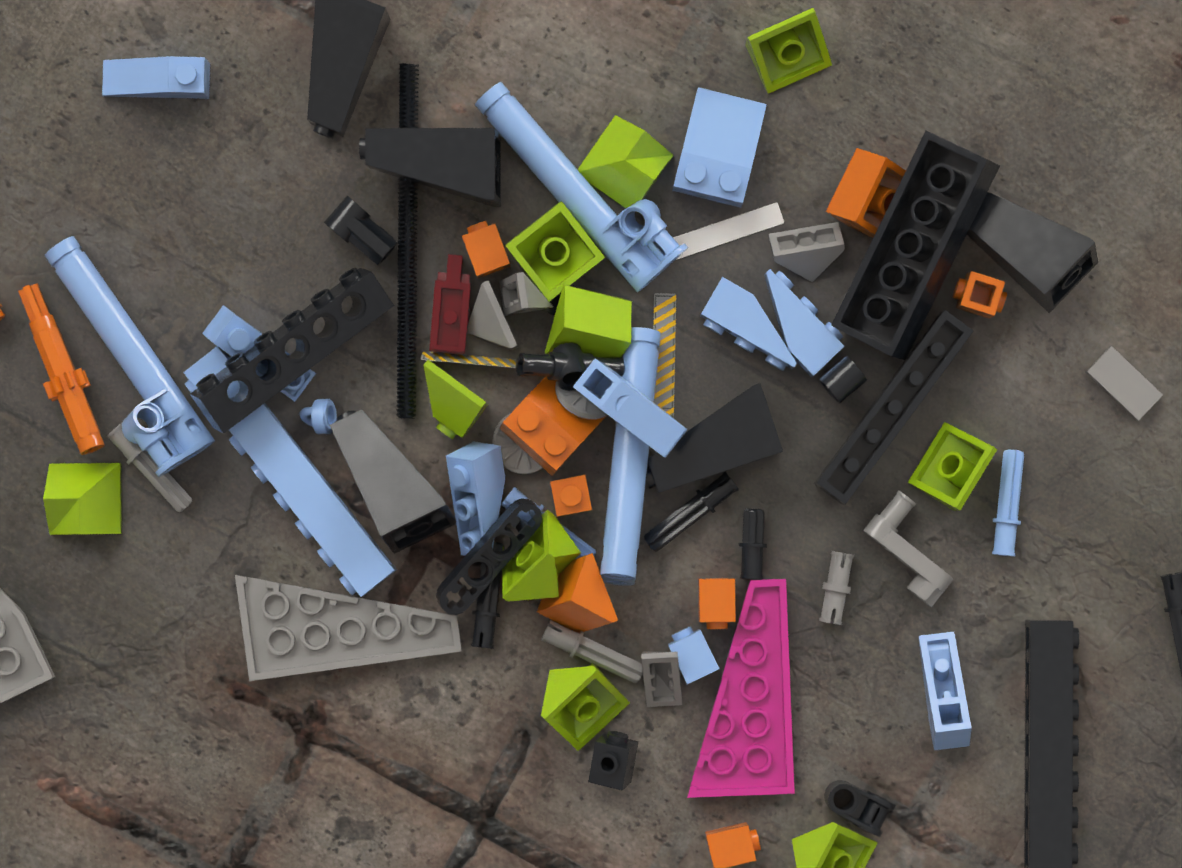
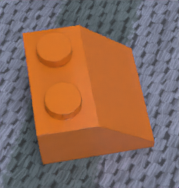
[826,148,906,238]

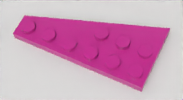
[687,579,795,798]

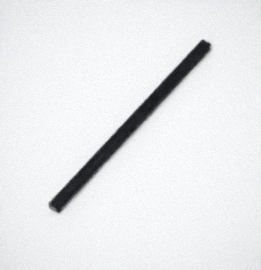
[396,63,419,419]

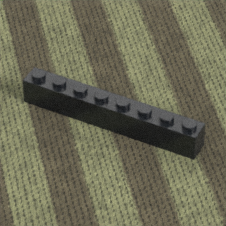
[1024,620,1079,868]

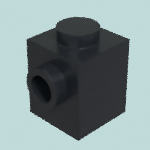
[588,731,639,791]

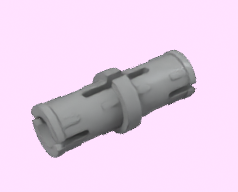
[819,551,854,625]

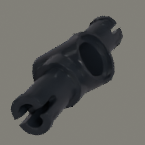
[516,343,624,391]

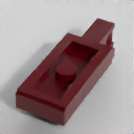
[429,254,471,354]

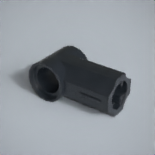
[324,196,398,266]
[819,356,867,404]

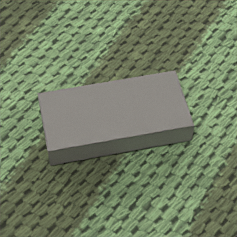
[1086,346,1163,421]

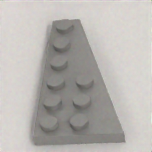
[235,575,462,681]

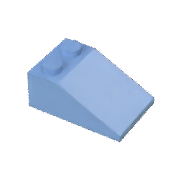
[672,87,767,208]

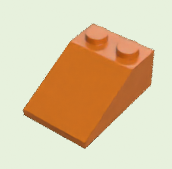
[500,377,608,476]

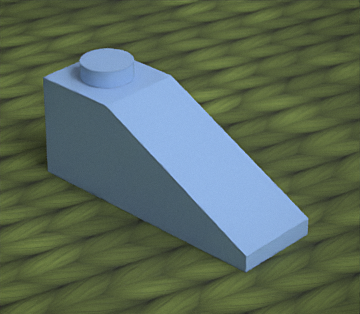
[102,56,210,99]
[919,632,972,750]

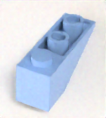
[764,269,844,377]
[700,277,797,371]
[202,305,316,402]
[573,359,688,458]
[446,441,505,556]

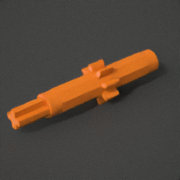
[18,283,105,455]

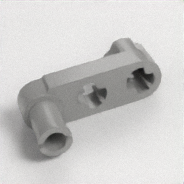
[863,490,954,607]

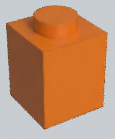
[462,221,511,279]
[550,475,592,517]
[698,578,736,629]
[705,822,761,868]

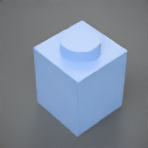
[668,626,719,684]

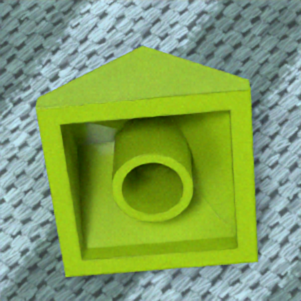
[577,115,674,209]
[43,463,122,535]
[502,510,581,602]
[541,663,630,751]
[792,822,878,868]

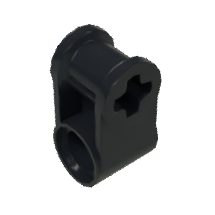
[824,780,896,837]

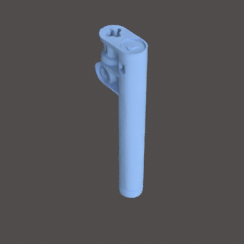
[475,82,688,293]
[44,236,215,477]
[600,327,661,585]

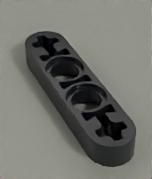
[436,498,542,615]

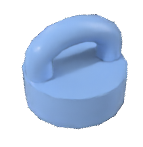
[299,399,337,434]

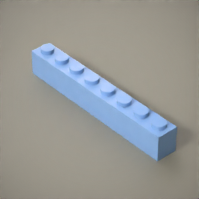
[183,346,397,597]

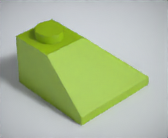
[423,359,488,440]

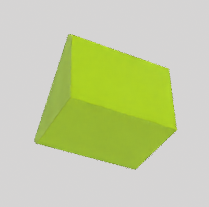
[745,8,832,94]
[505,201,605,302]
[545,284,632,358]
[908,422,998,511]

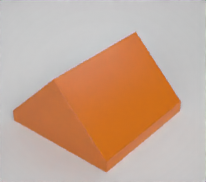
[537,553,618,633]

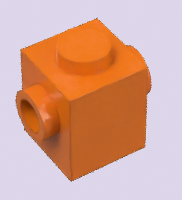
[953,271,1007,319]

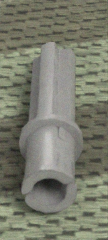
[106,422,192,512]
[541,620,643,683]

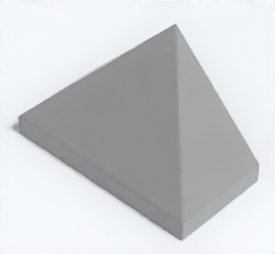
[768,222,845,282]
[499,272,553,316]
[467,280,518,350]
[641,651,682,707]

